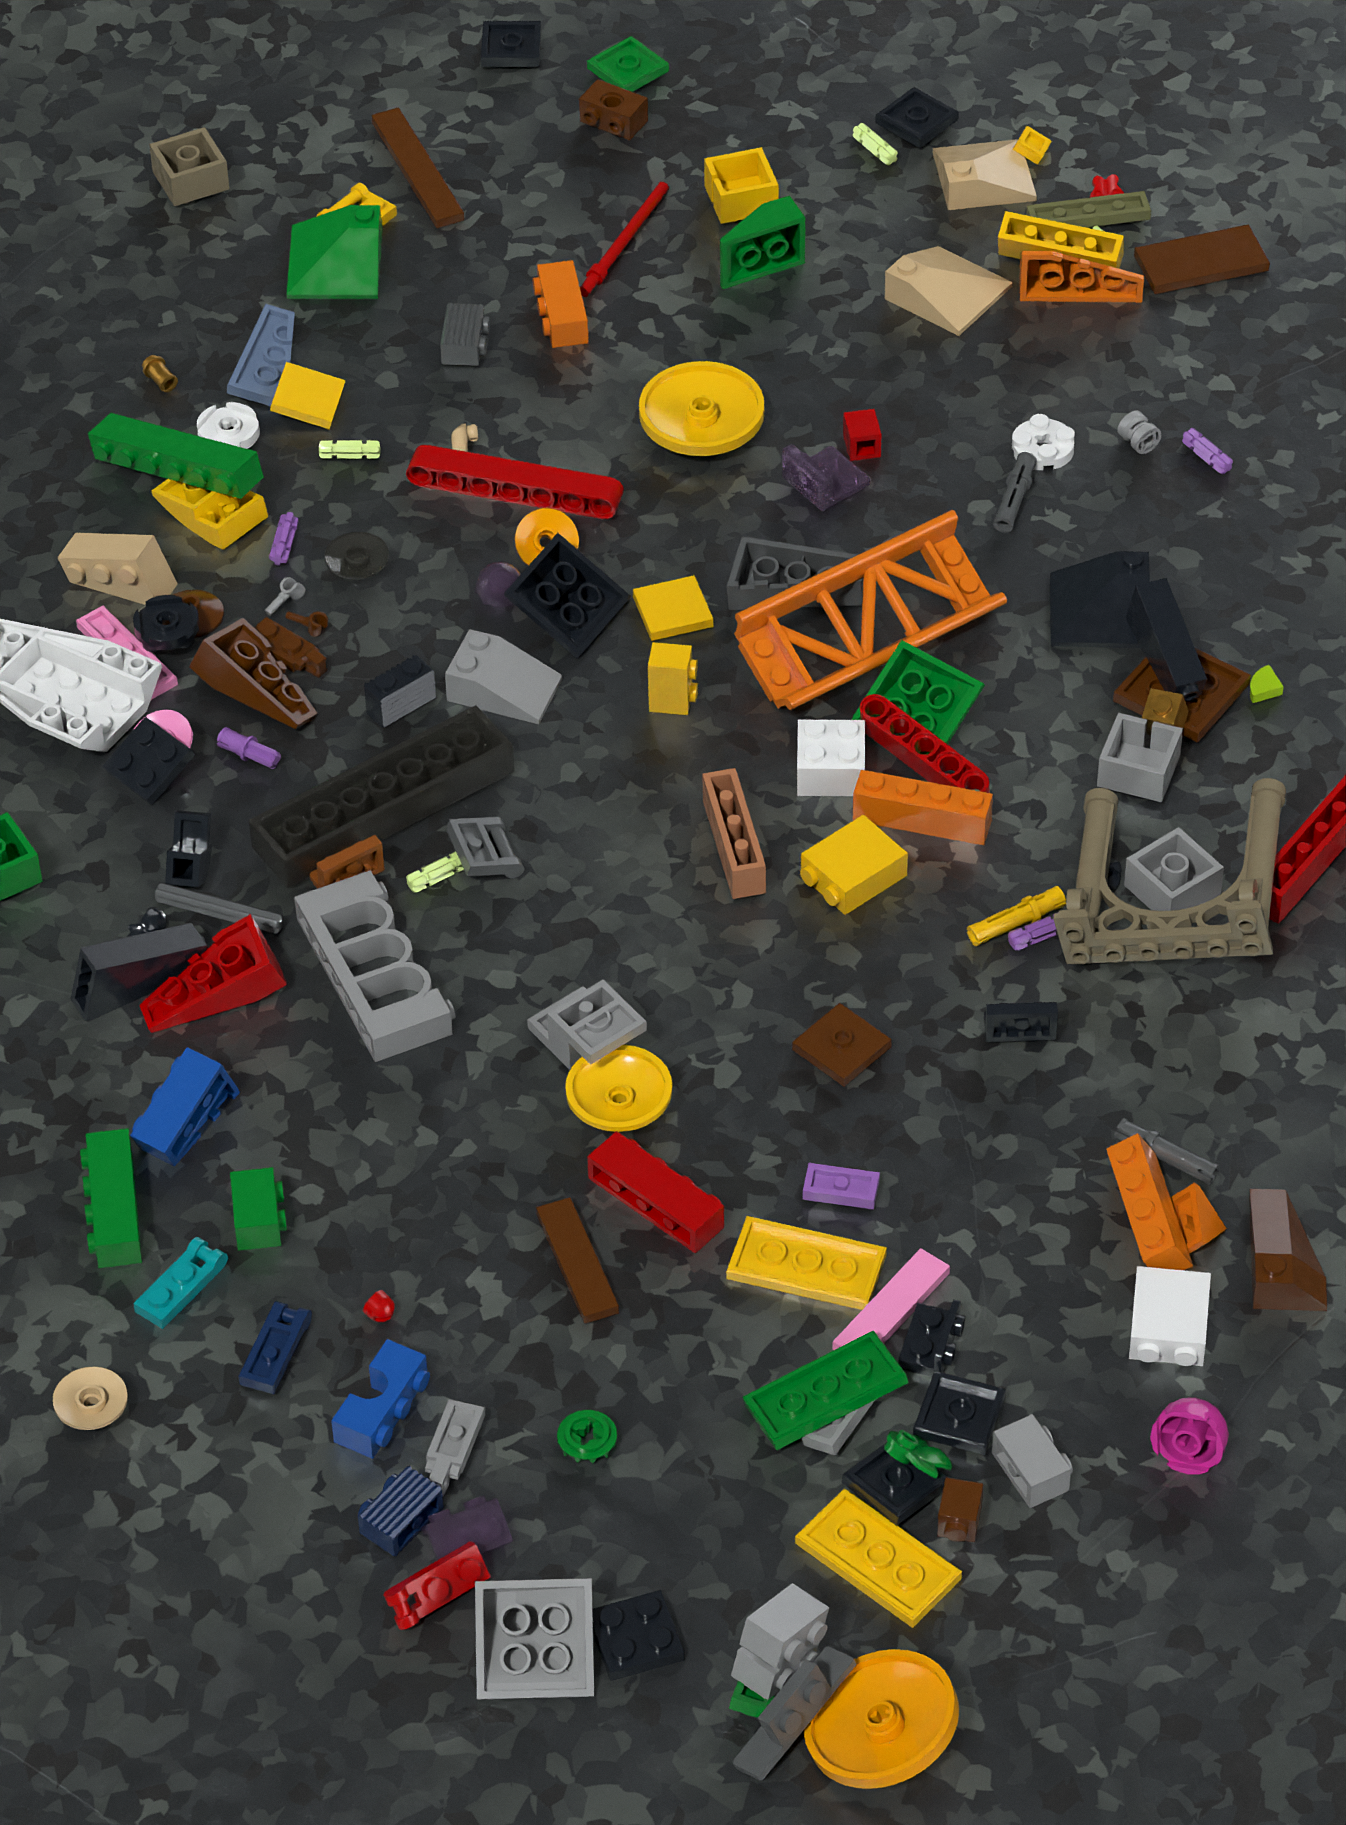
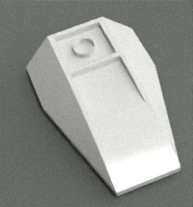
[0,619,162,752]

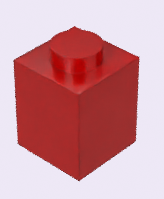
[843,409,882,461]

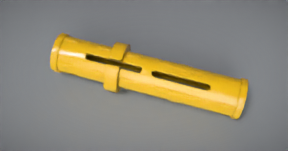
[967,886,1066,947]

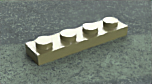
[1026,191,1151,227]

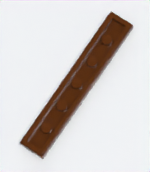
[371,107,464,228]

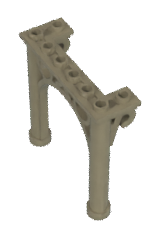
[1053,778,1286,964]

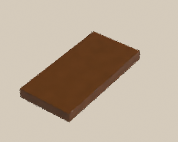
[1134,224,1270,294]

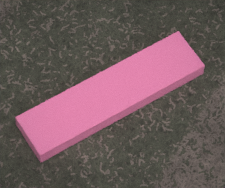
[76,606,178,700]
[832,1248,950,1350]

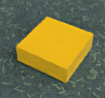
[1013,126,1052,165]

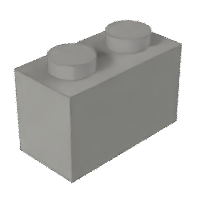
[992,1414,1073,1508]

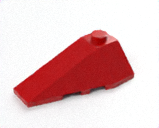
[139,914,287,1033]

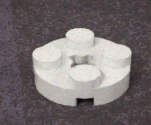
[197,402,260,449]
[1012,414,1075,470]

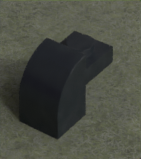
[165,810,212,887]

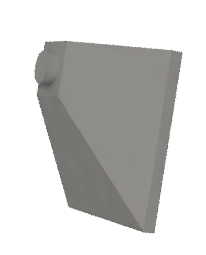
[475,1578,594,1700]

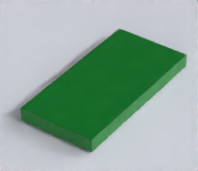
[742,1330,909,1451]

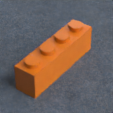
[853,770,993,845]
[1106,1133,1193,1270]

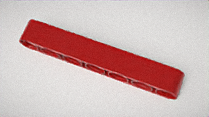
[406,445,624,519]

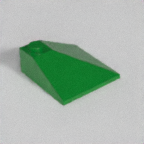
[287,205,383,299]
[851,640,985,755]

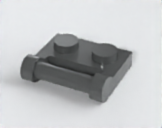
[446,817,524,879]

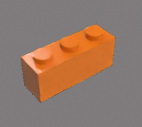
[532,260,588,348]

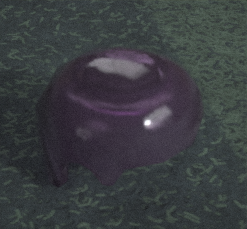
[475,561,521,608]

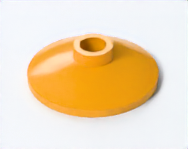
[515,508,579,566]

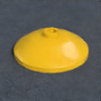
[565,1045,672,1132]

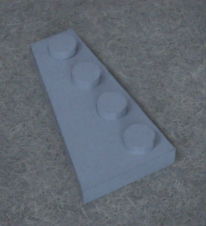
[227,304,295,406]

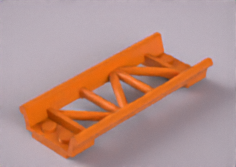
[734,510,1007,710]

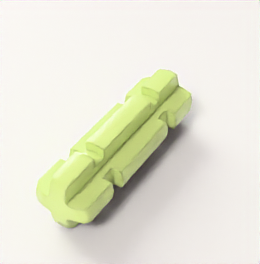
[853,123,898,165]
[319,440,381,459]
[406,851,464,893]

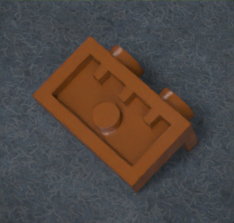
[310,835,385,888]

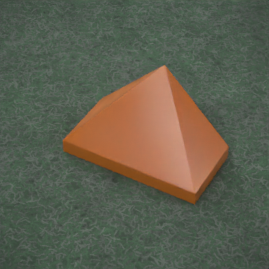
[1170,1183,1227,1254]

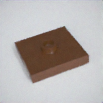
[792,1003,892,1087]

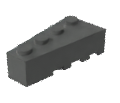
[727,536,863,610]

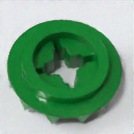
[557,1410,617,1463]

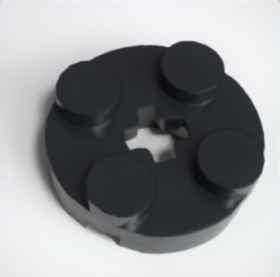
[133,595,199,652]

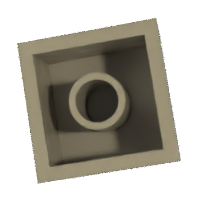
[149,127,230,206]

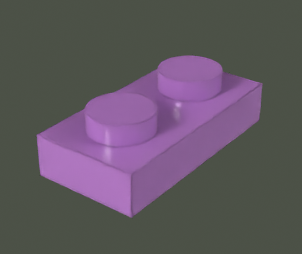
[803,1163,880,1209]

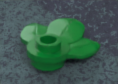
[884,1430,952,1479]

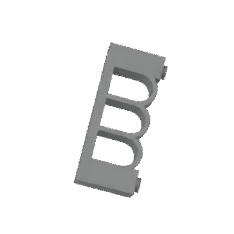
[294,870,456,1062]

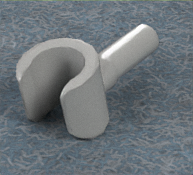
[265,577,305,616]

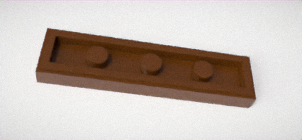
[536,1197,619,1324]

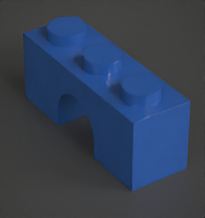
[331,1339,430,1459]

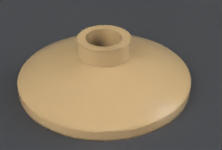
[53,1367,128,1430]

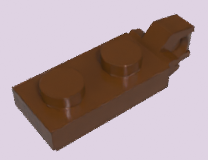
[254,617,327,678]

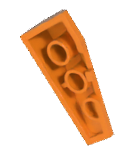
[1019,251,1144,303]

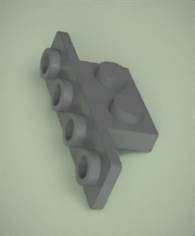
[733,1646,856,1781]

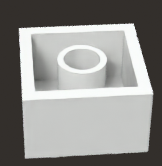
[797,720,865,796]

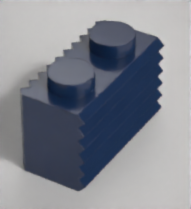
[358,1466,444,1557]

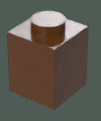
[937,1478,983,1542]

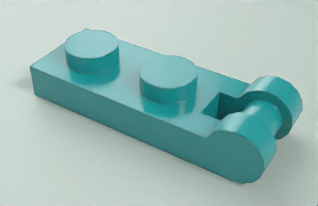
[133,1237,228,1329]

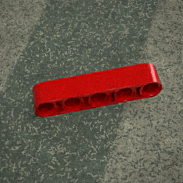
[860,694,990,793]

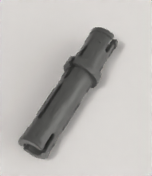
[993,452,1037,533]
[1114,1118,1220,1186]

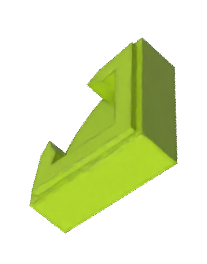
[1250,665,1283,703]

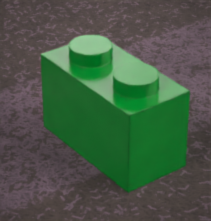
[230,1167,287,1251]

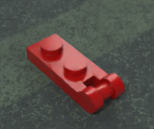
[383,1541,491,1630]

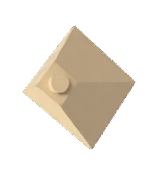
[933,139,1037,210]
[885,246,1013,336]

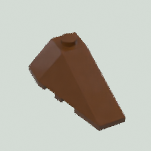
[189,618,318,729]
[1249,1189,1327,1311]

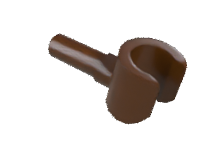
[285,611,328,637]

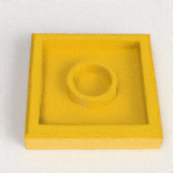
[270,362,346,430]
[633,575,714,641]

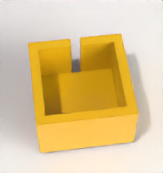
[704,147,779,224]

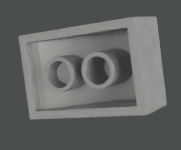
[445,629,563,725]

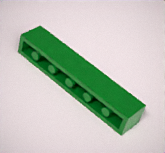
[88,413,264,499]

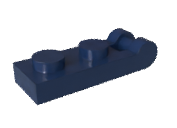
[238,1301,312,1394]

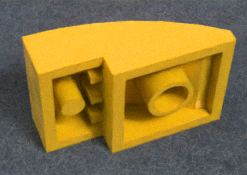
[151,479,269,550]

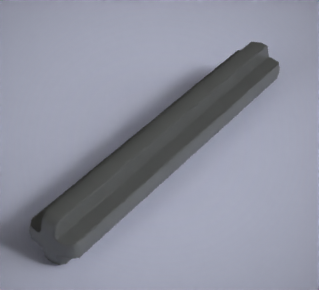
[155,883,284,934]

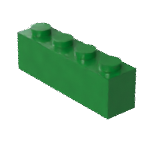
[80,1128,142,1268]

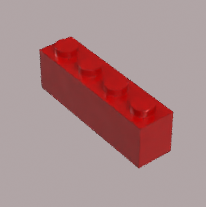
[587,1131,724,1254]

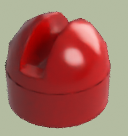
[363,1290,395,1322]

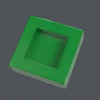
[729,1681,776,1718]

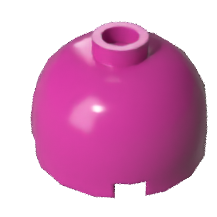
[1150,1397,1229,1474]

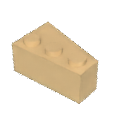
[58,533,177,605]

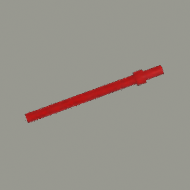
[580,182,669,297]

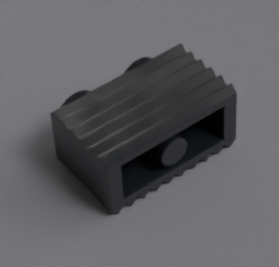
[364,655,437,728]

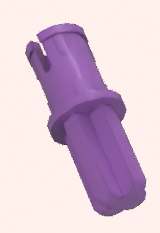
[217,727,281,769]

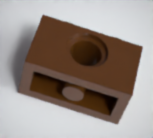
[579,79,648,140]

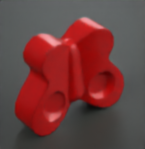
[1089,174,1124,198]

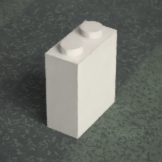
[1129,1266,1211,1366]

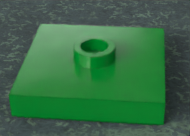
[587,36,669,92]

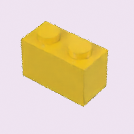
[648,642,698,715]

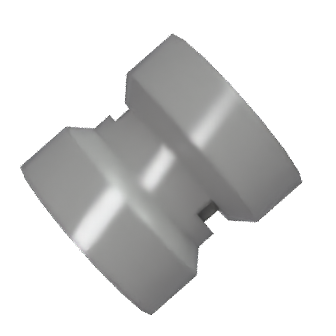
[1117,410,1161,454]

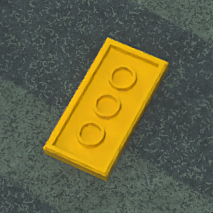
[726,1216,887,1310]
[795,1488,962,1628]

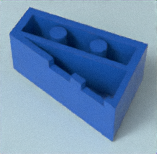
[130,1047,240,1167]

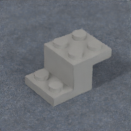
[527,980,647,1070]

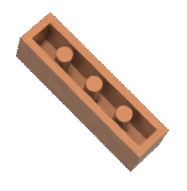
[702,768,766,899]

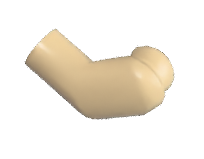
[451,423,478,452]

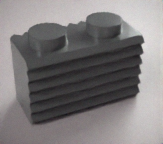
[440,303,490,366]

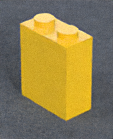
[800,815,908,915]

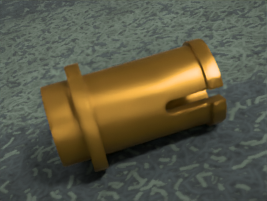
[142,355,178,392]

